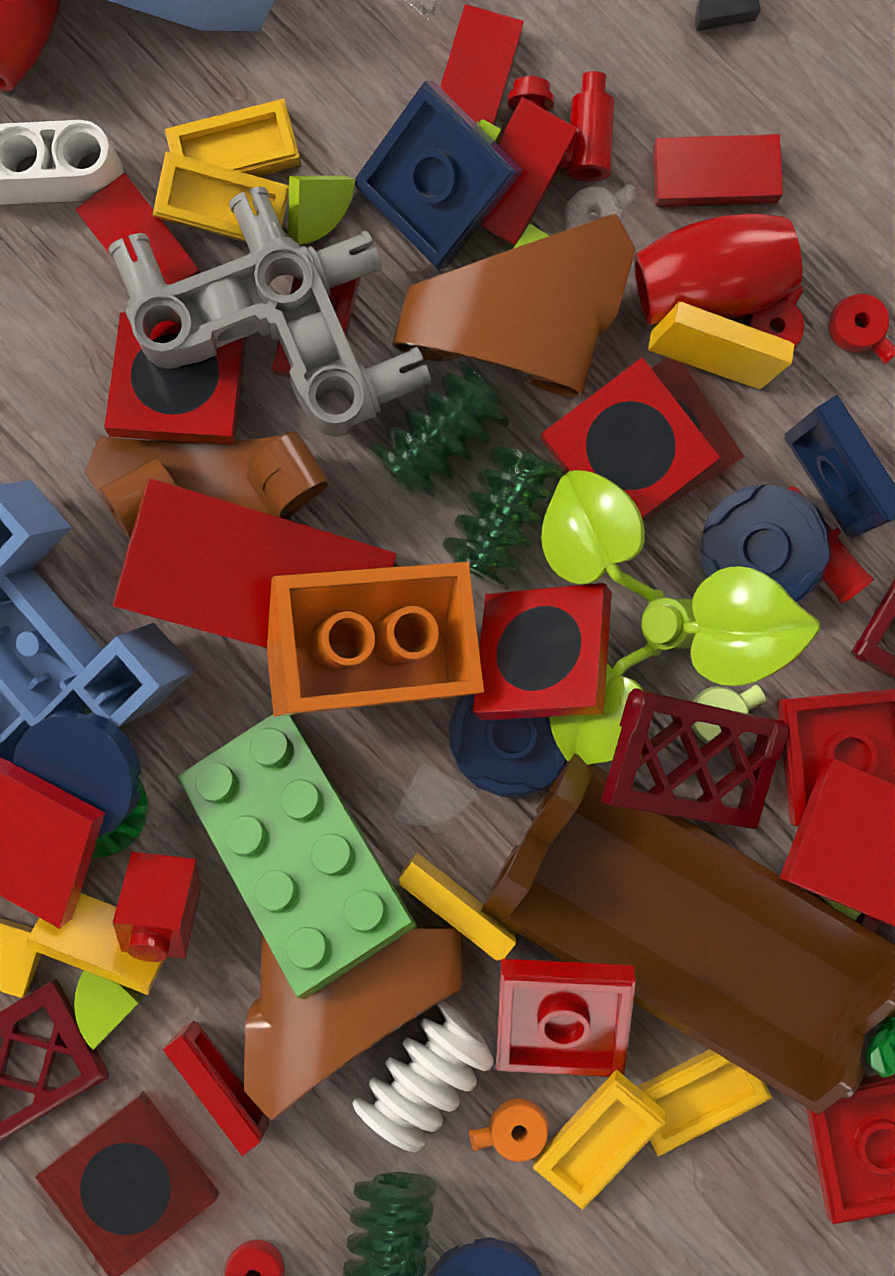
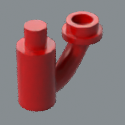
[508,71,615,182]

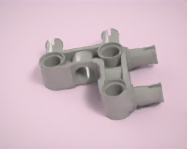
[109,187,432,437]

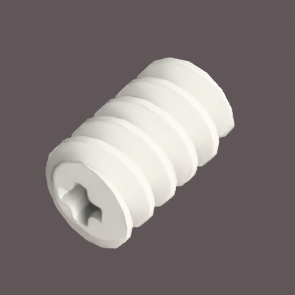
[352,1001,494,1152]

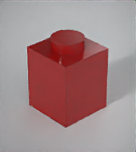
[113,851,201,962]

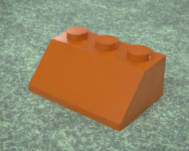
[267,562,484,717]

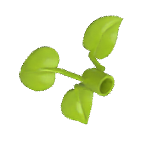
[541,470,821,765]

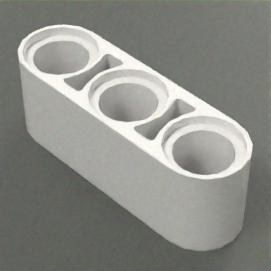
[0,120,124,205]

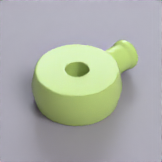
[691,685,767,744]

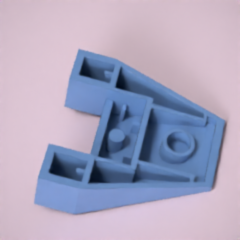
[0,480,195,763]

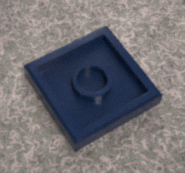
[355,81,524,270]
[784,395,895,538]

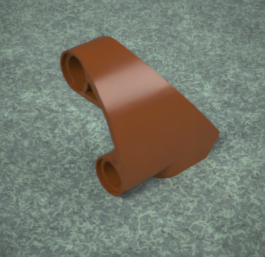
[392,213,636,397]
[85,432,330,538]
[244,926,463,1121]

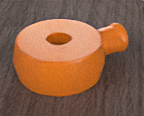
[468,1098,549,1162]

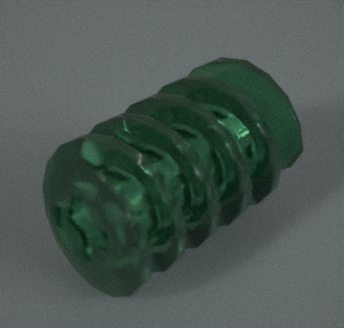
[369,360,510,498]
[442,446,565,591]
[342,1172,436,1276]

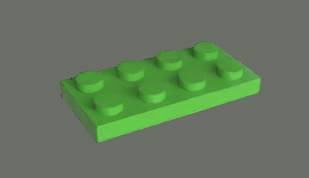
[177,714,417,1000]

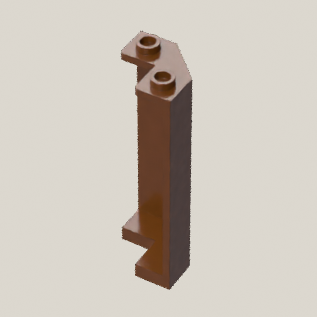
[481,753,895,1115]

